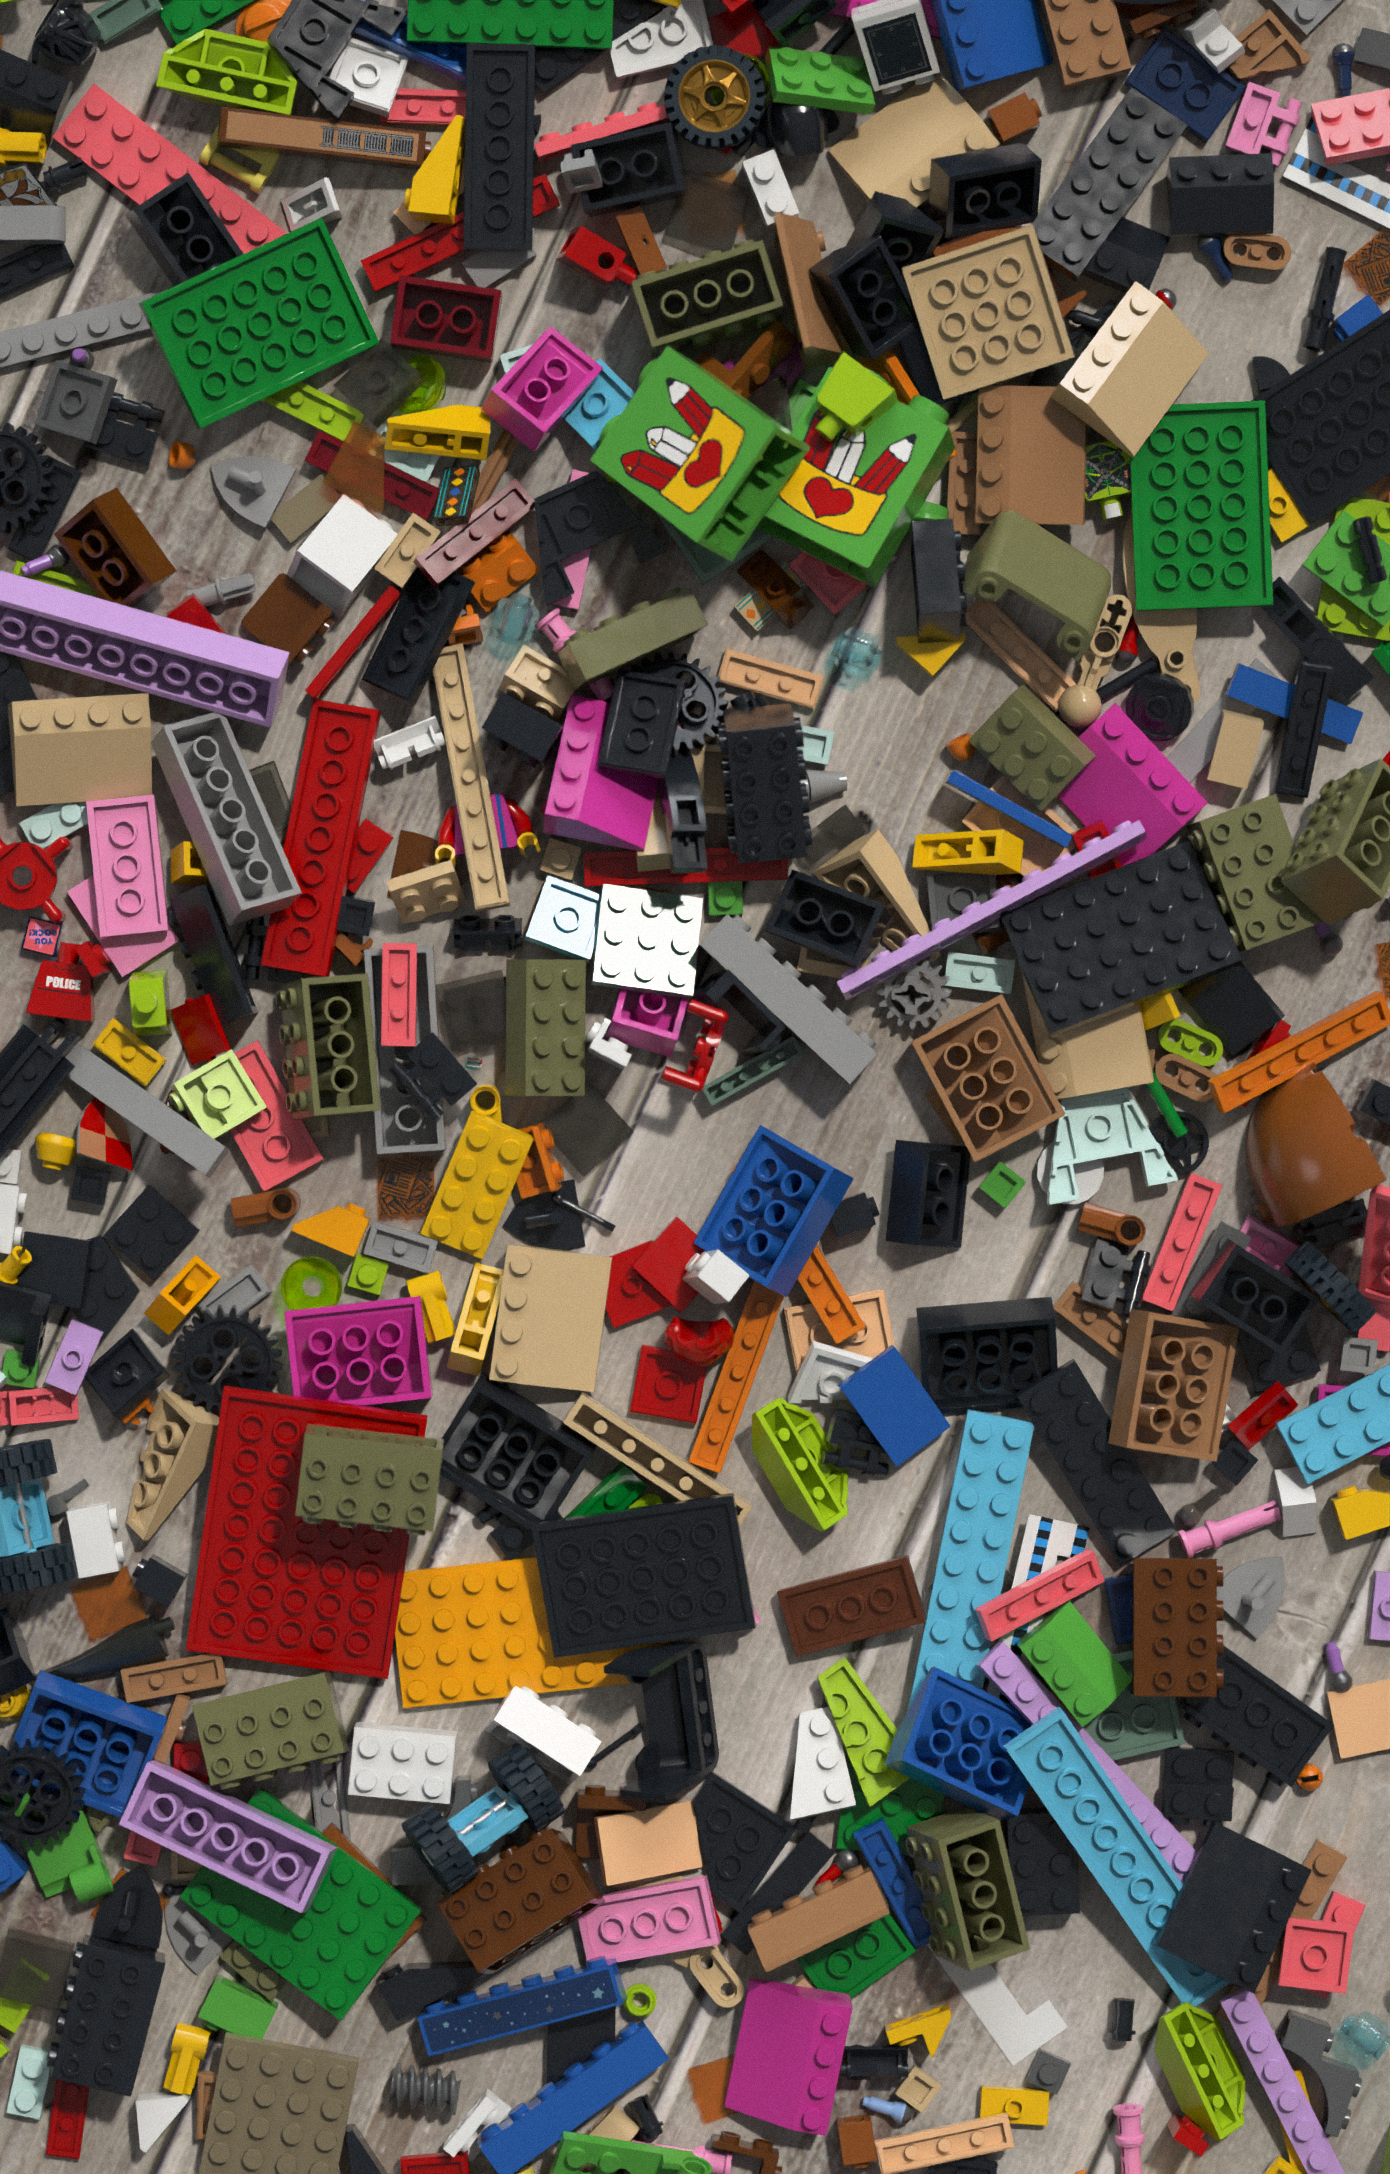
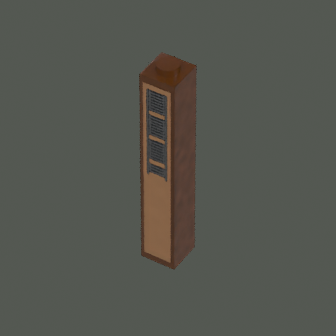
[217,107,431,170]

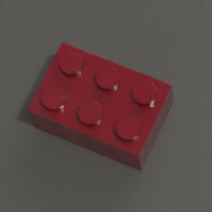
[390,275,503,363]

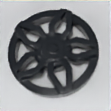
[1149,1111,1209,1175]

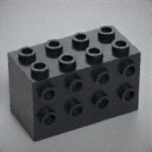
[718,703,812,864]
[46,1934,166,2097]

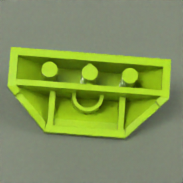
[156,29,298,115]
[752,1397,848,1532]
[1154,2002,1246,2141]

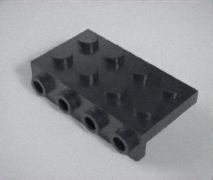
[1180,1645,1334,1788]

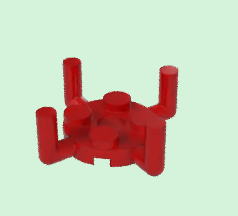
[0,835,73,923]
[661,999,728,1093]

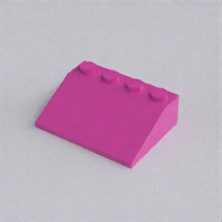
[543,695,658,852]
[1057,703,1208,866]
[284,1296,433,1406]
[724,1978,853,2136]

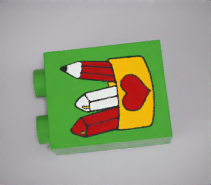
[590,346,810,562]
[756,366,955,588]

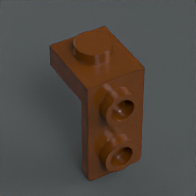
[737,549,814,629]
[711,2131,782,2174]

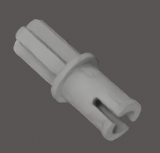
[187,573,256,607]

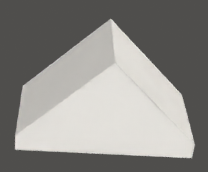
[281,177,342,231]
[1274,1466,1317,1537]
[136,2091,191,2153]

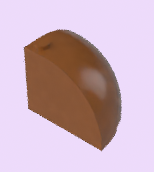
[1246,1062,1387,1227]

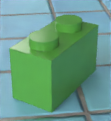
[198,1974,279,2039]

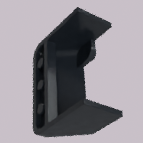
[603,1641,719,1801]

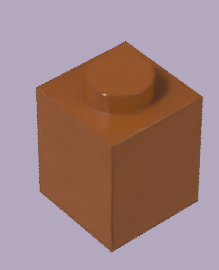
[986,92,1042,146]
[837,2113,877,2169]

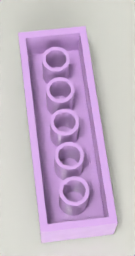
[119,1760,338,1913]

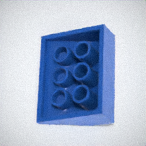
[930,0,1053,92]
[694,1125,854,1297]
[884,1667,1032,1821]
[9,1670,167,1818]

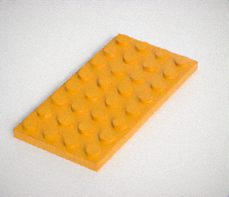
[395,1556,669,1708]

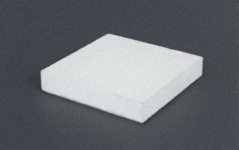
[329,37,409,118]

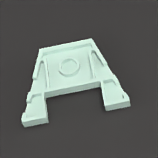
[1047,1087,1178,1206]

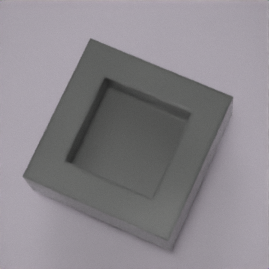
[1025,2048,1071,2095]

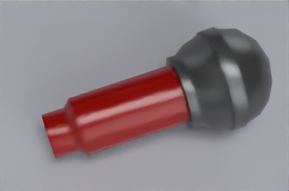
[815,1849,859,1885]

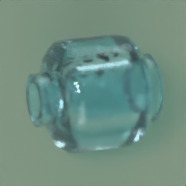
[491,593,540,646]
[831,627,883,677]
[1340,2011,1390,2062]

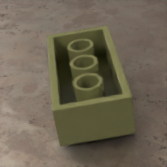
[558,587,708,691]
[505,959,586,1096]

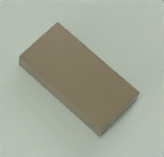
[271,474,341,544]

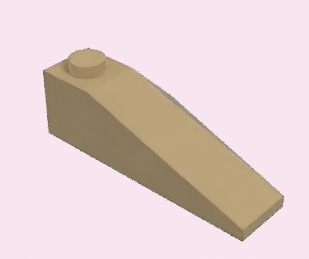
[813,829,941,963]
[126,1389,219,1541]

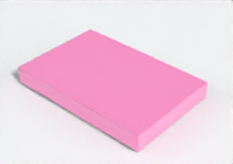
[67,874,180,977]

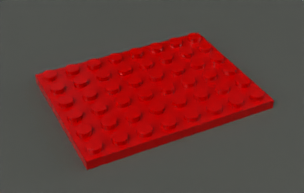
[186,1386,428,1679]

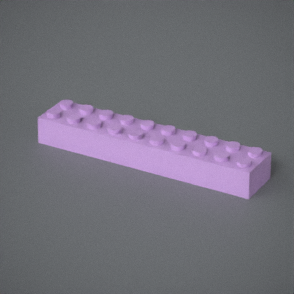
[0,570,290,728]

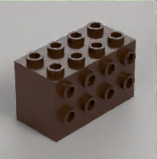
[1133,1558,1223,1697]
[437,1828,605,1975]

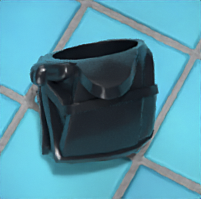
[31,0,102,66]
[754,101,840,158]

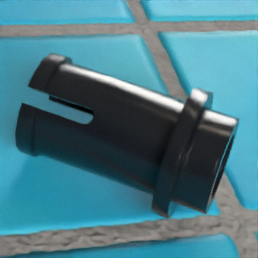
[43,157,89,192]
[1109,1998,1136,2041]
[628,2094,663,2140]

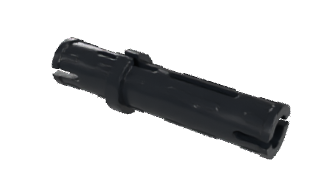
[1303,247,1347,352]

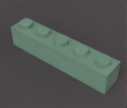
[703,1035,804,1106]

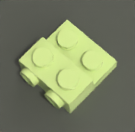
[169,1049,267,1139]

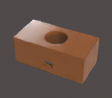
[615,205,667,275]

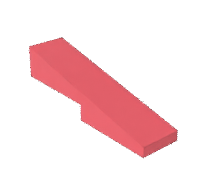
[0,1387,79,1426]

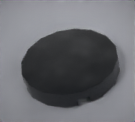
[1126,673,1194,741]

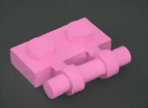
[1224,82,1302,167]

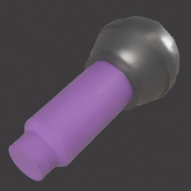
[70,347,94,370]
[20,544,70,577]
[1313,919,1343,956]
[1325,1641,1353,1693]

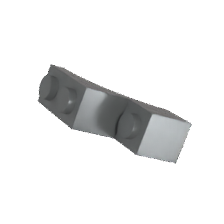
[391,1775,478,1885]
[1278,2009,1362,2137]

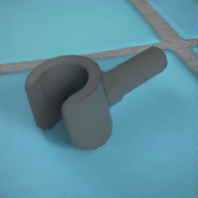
[46,1478,89,1516]

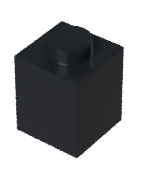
[831,1191,879,1238]
[132,1554,188,1607]

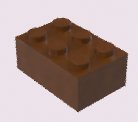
[54,487,176,608]

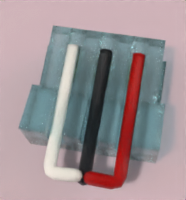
[465,1056,482,1070]

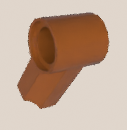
[231,1187,301,1227]
[1077,1202,1146,1245]

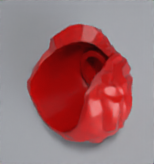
[664,1316,734,1367]

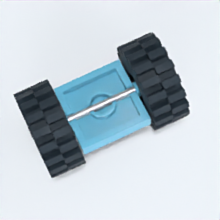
[0,1439,79,1594]
[401,1743,565,1894]

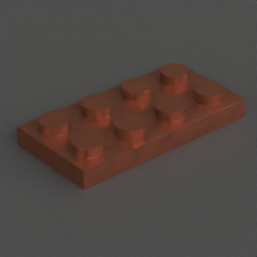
[777,1555,927,1657]

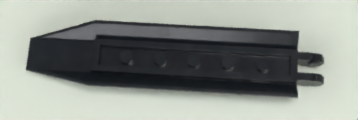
[0,1017,81,1159]

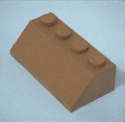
[748,1865,890,1973]

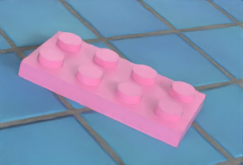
[86,794,169,938]
[578,1875,721,1962]

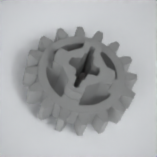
[877,957,952,1029]

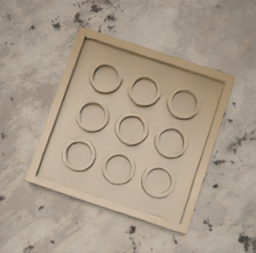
[902,225,1075,400]

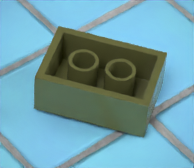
[968,684,1096,811]

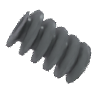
[389,2063,461,2115]

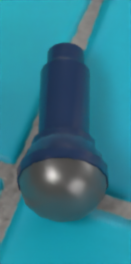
[1331,43,1355,96]
[1197,236,1233,282]

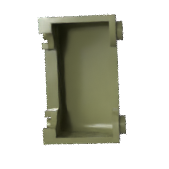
[964,511,1111,661]

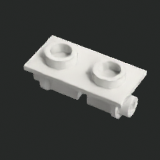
[374,716,446,770]

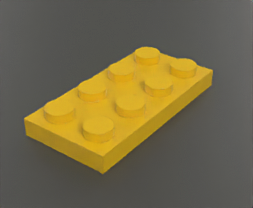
[420,1110,534,1259]

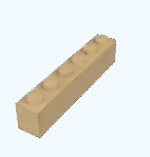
[563,1391,752,1526]

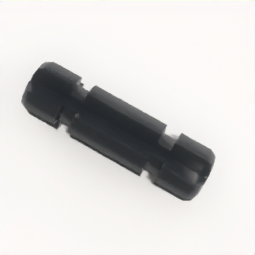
[1353,516,1387,584]

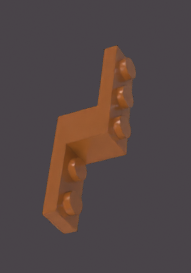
[695,320,798,400]

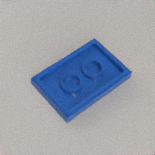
[838,1345,951,1467]

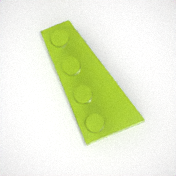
[817,1657,911,1808]

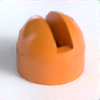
[169,441,197,469]
[946,732,975,761]
[1295,1763,1323,1791]

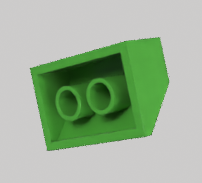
[1016,1601,1132,1727]

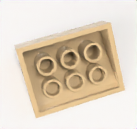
[828,72,1000,210]
[1050,281,1209,458]
[8,693,152,807]
[1022,972,1154,1099]
[489,1243,613,1392]

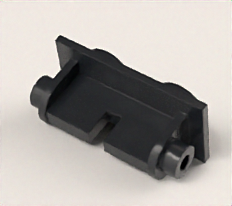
[453,915,522,951]
[1299,1198,1368,1248]
[840,2045,908,2081]

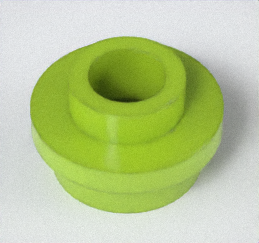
[623,1983,657,2018]

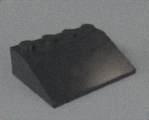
[916,1297,1058,1414]
[440,1372,597,1531]
[1155,1821,1312,1994]

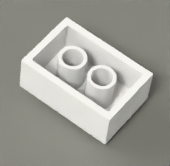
[484,1686,602,1785]
[348,1722,458,1804]

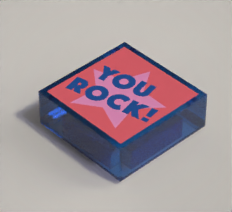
[21,916,64,957]

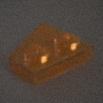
[323,421,385,513]

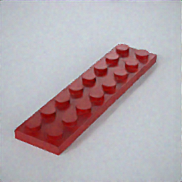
[261,699,381,977]

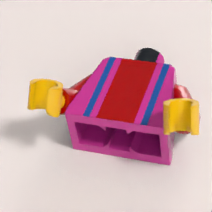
[435,793,540,866]

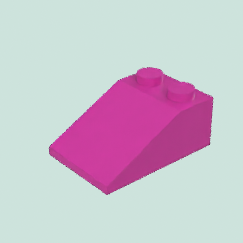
[481,326,603,452]
[605,952,701,1057]

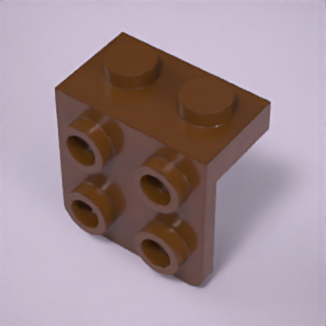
[1115,0,1197,41]
[242,573,335,666]
[576,1785,646,1858]

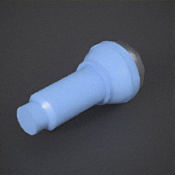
[862,2096,914,2124]

